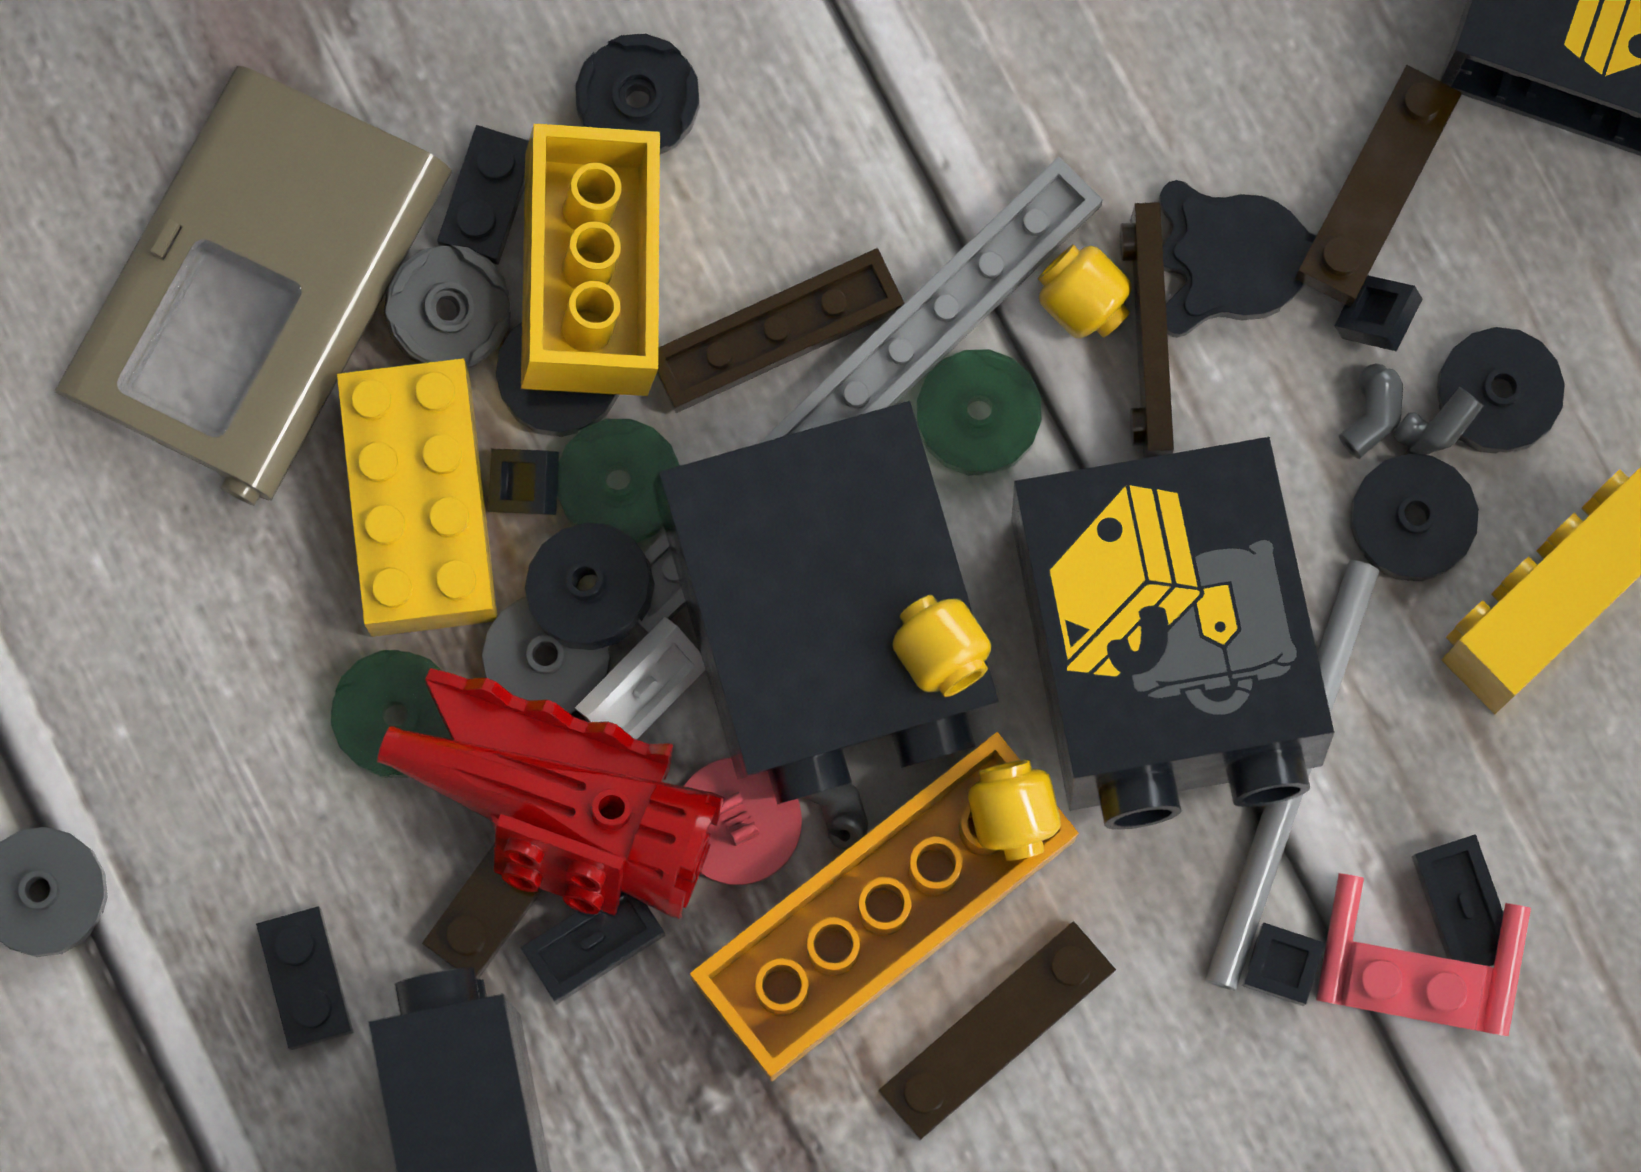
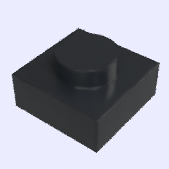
[1334,275,1423,352]
[488,448,559,515]
[1242,923,1325,1006]

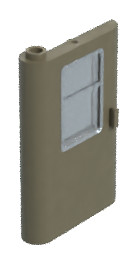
[55,66,452,506]

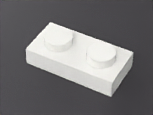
[575,617,705,739]

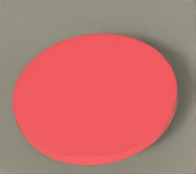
[684,757,802,885]

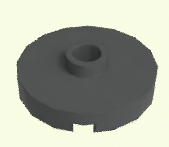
[384,245,511,368]
[482,597,611,716]
[0,827,108,957]

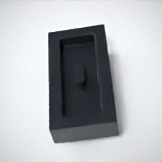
[437,125,529,265]
[1412,834,1503,967]
[520,891,666,1005]
[256,906,354,1050]

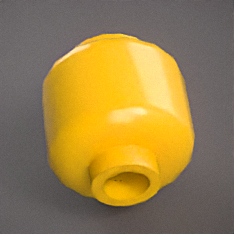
[1037,244,1132,339]
[893,595,991,697]
[968,760,1061,861]

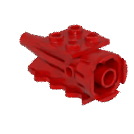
[377,668,724,919]

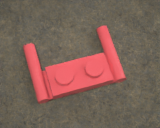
[1316,873,1531,1037]

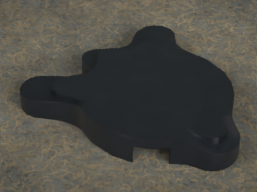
[1159,180,1316,338]

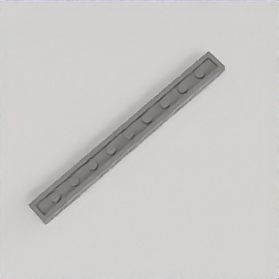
[637,156,1103,634]

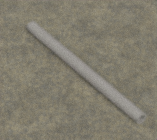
[1205,560,1379,991]

